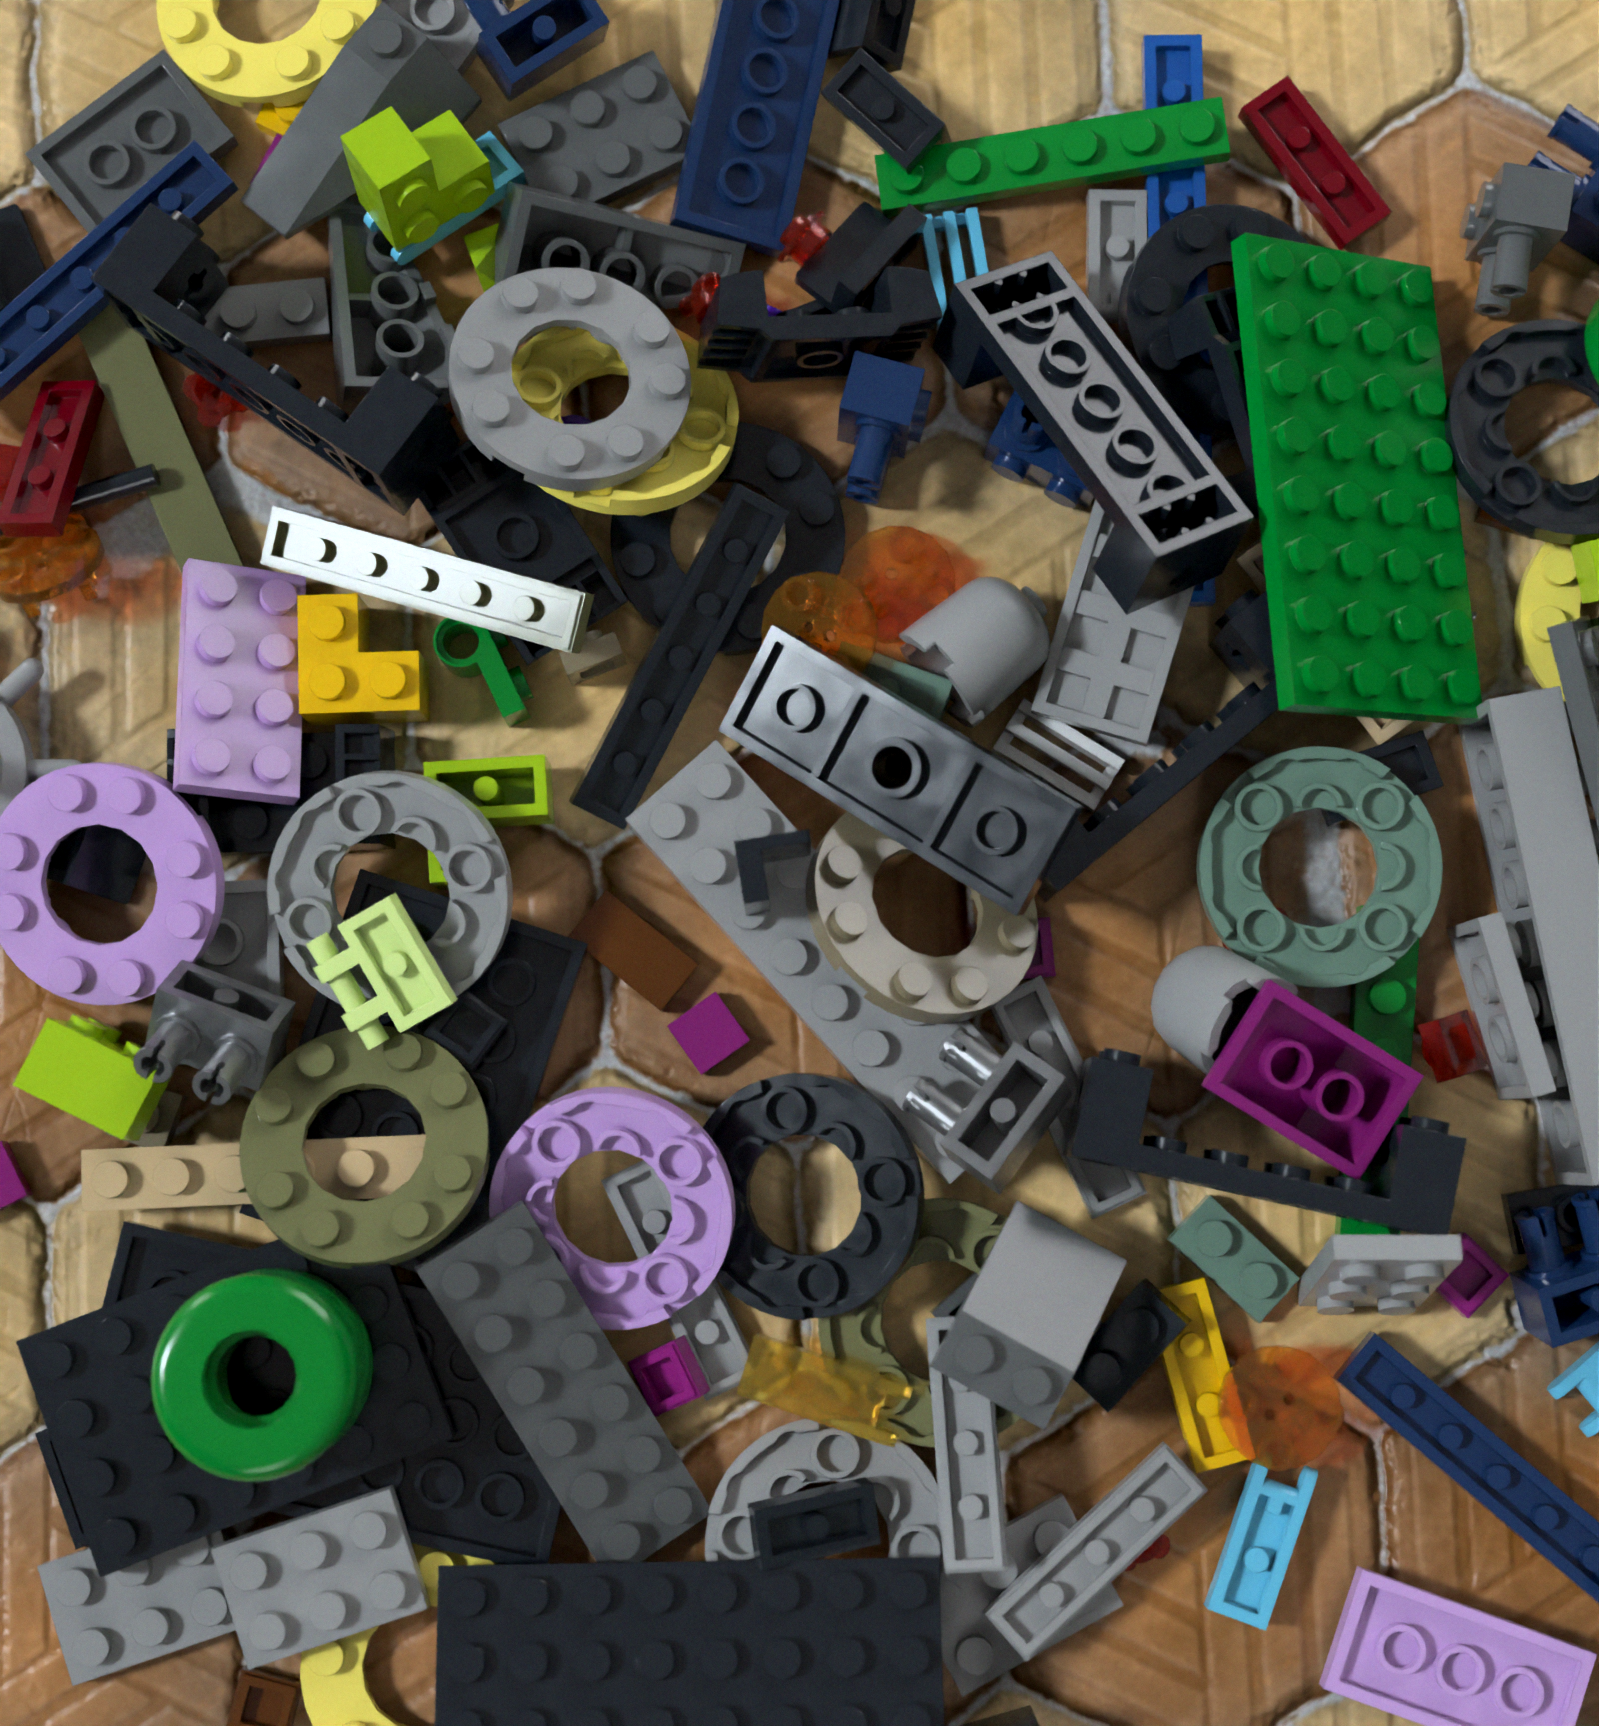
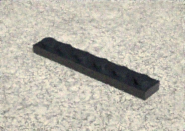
[569,483,790,830]

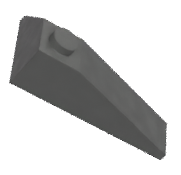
[240,2,482,240]
[495,181,746,309]
[327,196,455,417]

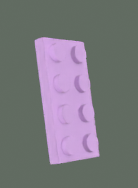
[173,558,306,805]
[1319,1566,1597,1726]

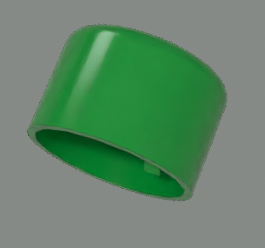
[151,1268,373,1482]

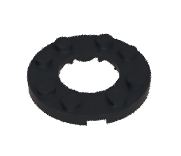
[1118,204,1309,439]
[1445,319,1599,544]
[610,422,845,656]
[703,1072,925,1320]

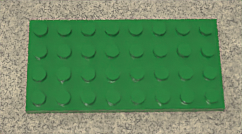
[1231,233,1484,725]

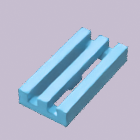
[921,207,989,330]

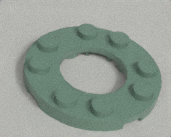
[1196,746,1443,989]

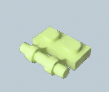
[306,893,458,1050]

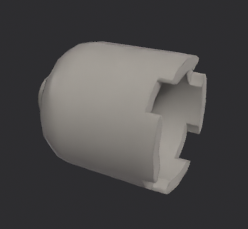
[899,576,1051,728]
[1151,945,1298,1075]

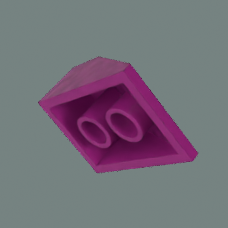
[1201,978,1424,1180]

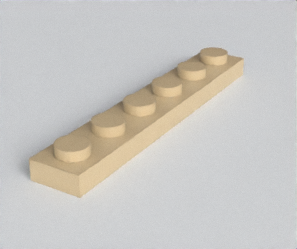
[81,1134,426,1212]

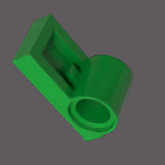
[433,618,534,727]

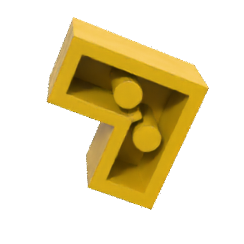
[297,593,430,726]

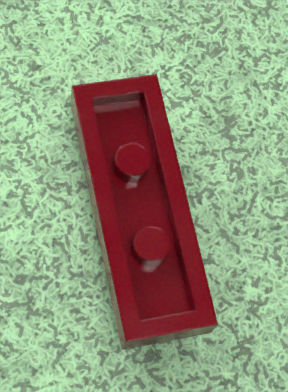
[1238,75,1392,251]
[0,380,105,538]

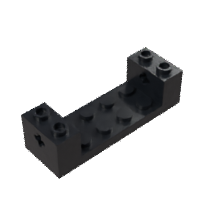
[91,203,461,516]
[932,250,1254,615]
[1037,588,1279,903]
[1063,1048,1467,1235]

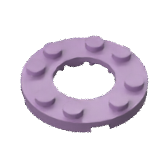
[0,762,225,1005]
[489,1087,736,1330]

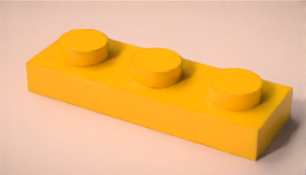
[1158,1276,1255,1474]

